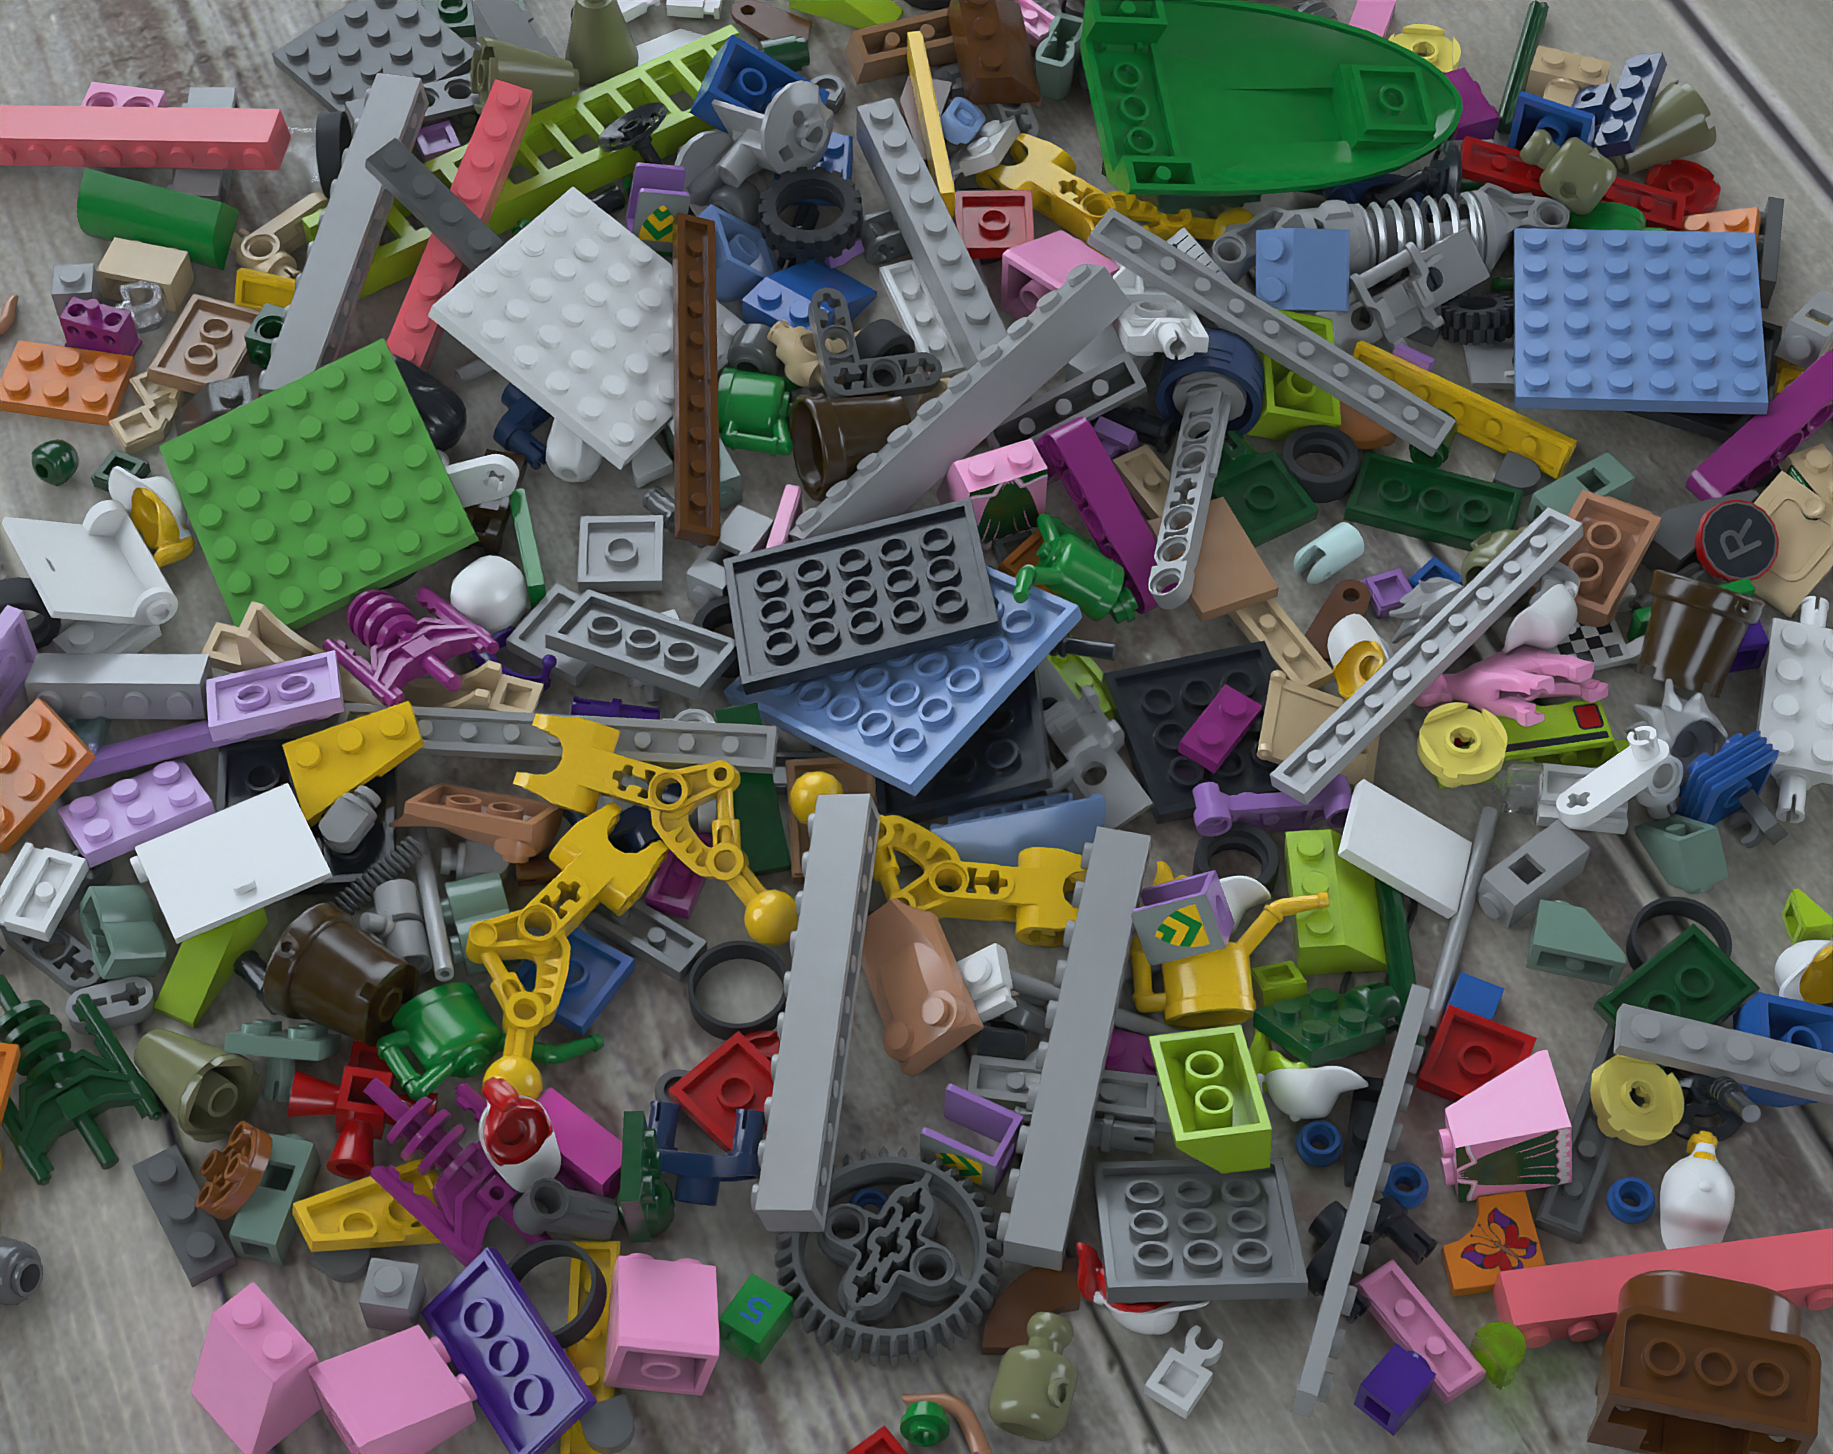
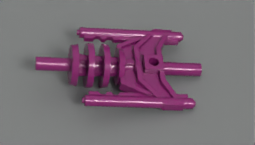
[322,586,499,707]
[363,1077,578,1267]

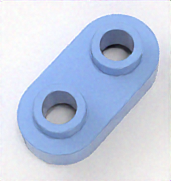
[940,97,986,145]

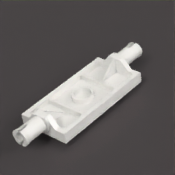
[1112,262,1209,360]
[1756,596,1833,823]

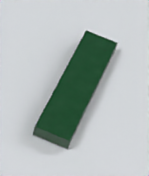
[714,702,791,877]

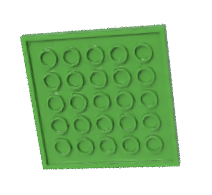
[159,338,479,631]

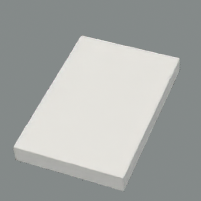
[1338,779,1472,919]

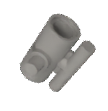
[359,879,433,976]

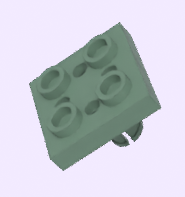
[224,1019,342,1102]

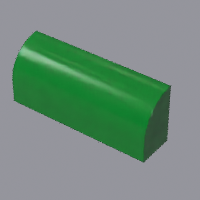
[77,168,240,271]

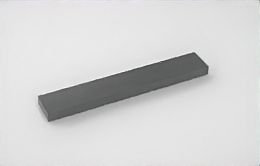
[1534,1025,1635,1244]

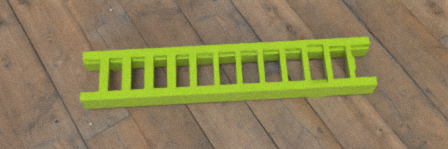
[302,24,740,300]

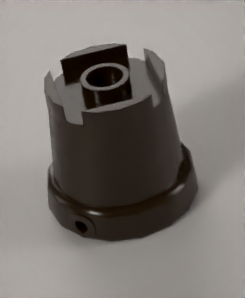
[790,393,912,502]
[1635,569,1765,698]
[263,903,420,1047]

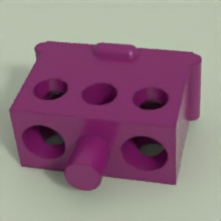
[59,297,143,357]

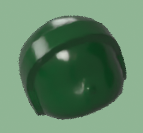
[31,439,79,486]

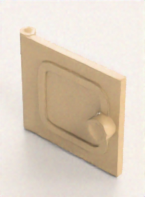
[1751,471,1833,619]
[1257,670,1380,790]

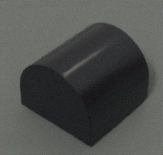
[977,1020,1028,1060]

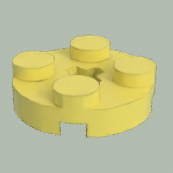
[1388,24,1461,73]
[1417,702,1508,788]
[1590,1054,1684,1146]

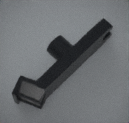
[1343,1075,1383,1187]

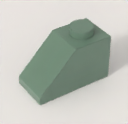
[1634,813,1729,894]
[1526,899,1626,986]

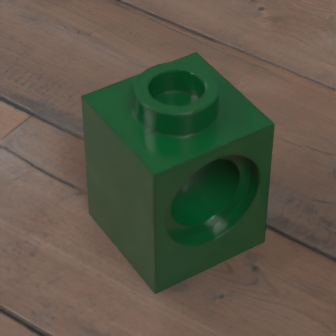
[244,303,285,369]

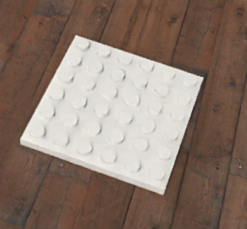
[428,187,746,470]

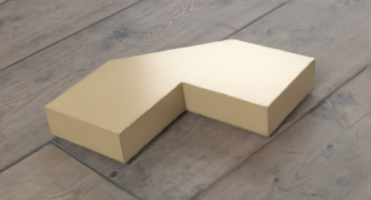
[108,371,185,455]

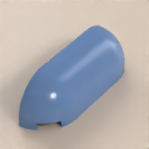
[930,792,1106,867]

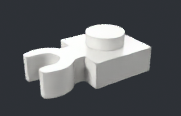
[1143,1325,1223,1419]

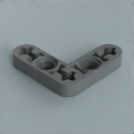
[808,287,942,399]
[0,849,113,995]

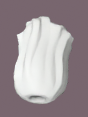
[546,417,603,483]

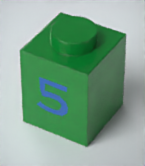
[718,1273,794,1364]

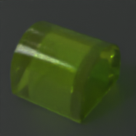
[1469,1321,1526,1390]

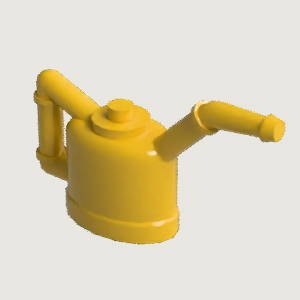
[1129,892,1330,1029]

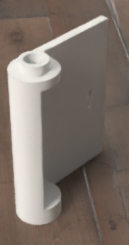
[2,500,178,626]
[130,783,333,944]

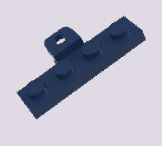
[1571,52,1667,158]

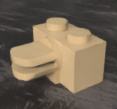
[1525,45,1612,114]

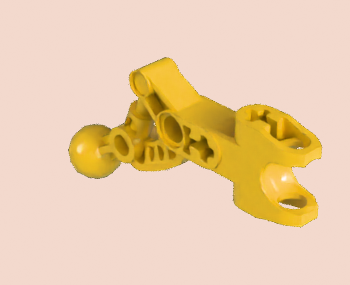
[976,133,1255,262]
[513,713,799,947]
[789,771,1087,947]
[465,801,669,1100]

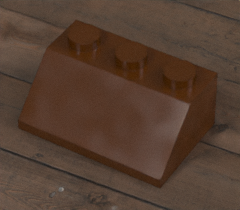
[947,0,1041,105]

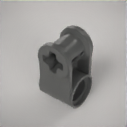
[859,208,910,266]

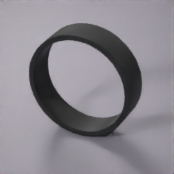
[315,111,353,199]
[1626,897,1732,971]
[688,941,787,1041]
[508,1240,607,1349]

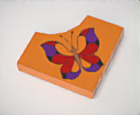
[1440,1190,1546,1297]

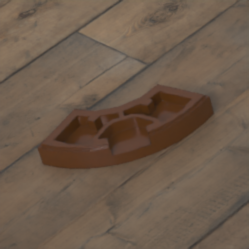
[982,1258,1080,1355]

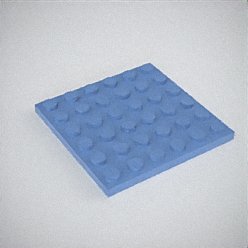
[1513,228,1768,414]
[724,566,1082,796]

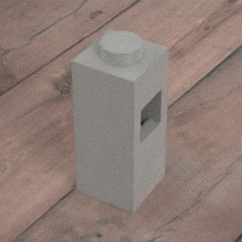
[1775,290,1833,369]
[686,505,774,608]
[1476,819,1590,930]

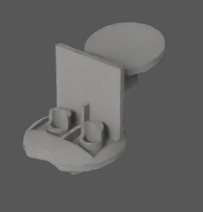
[674,80,833,206]

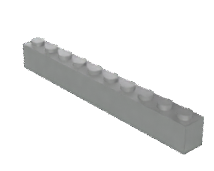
[258,73,429,395]
[856,98,1032,406]
[788,264,1132,541]
[751,793,881,1232]
[997,826,1151,1271]

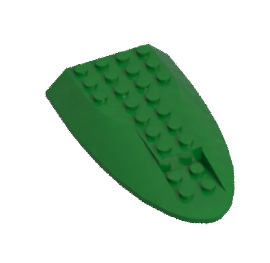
[1080,0,1463,196]

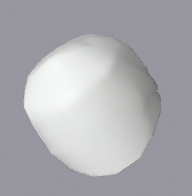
[450,555,528,635]

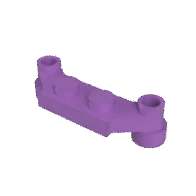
[1193,774,1353,837]

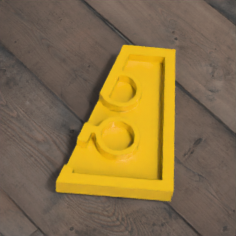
[282,701,425,828]
[292,1157,442,1252]

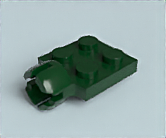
[1202,430,1319,548]
[1253,981,1402,1067]
[617,1111,675,1243]

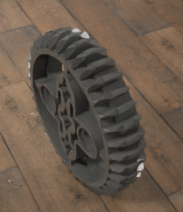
[774,1146,1003,1368]

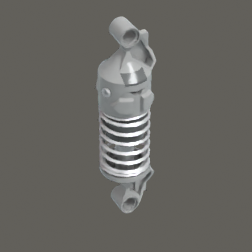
[1210,182,1570,291]

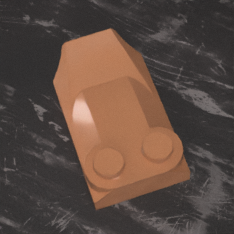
[1528,489,1661,627]
[389,782,563,863]
[861,899,984,1077]

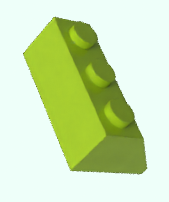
[1246,309,1341,441]
[1284,829,1388,975]
[1149,1025,1272,1174]

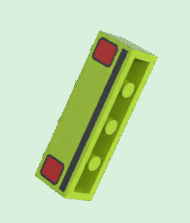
[1434,699,1615,789]

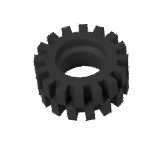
[1441,292,1514,346]

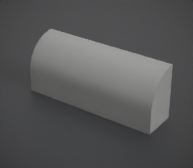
[985,351,1147,450]

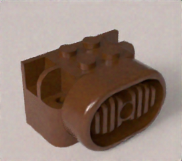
[1587,1270,1822,1454]

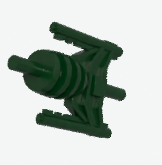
[0,974,163,1186]

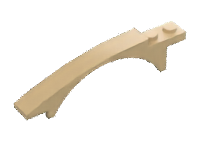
[201,601,544,713]

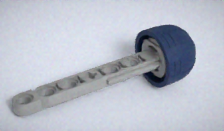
[1148,328,1264,609]

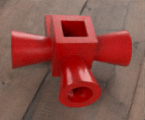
[288,1041,439,1180]

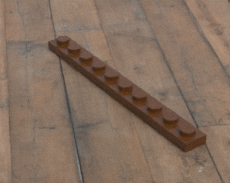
[673,212,720,546]

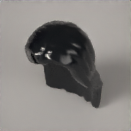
[392,353,467,452]

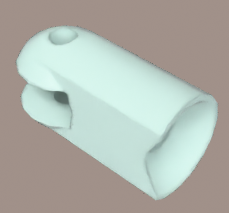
[1293,522,1364,584]

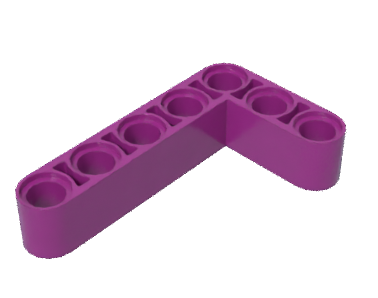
[1685,349,1833,501]
[1035,416,1178,614]

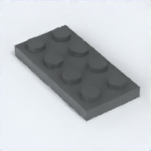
[545,589,738,701]

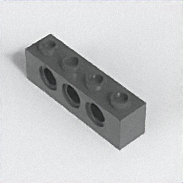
[345,73,481,148]

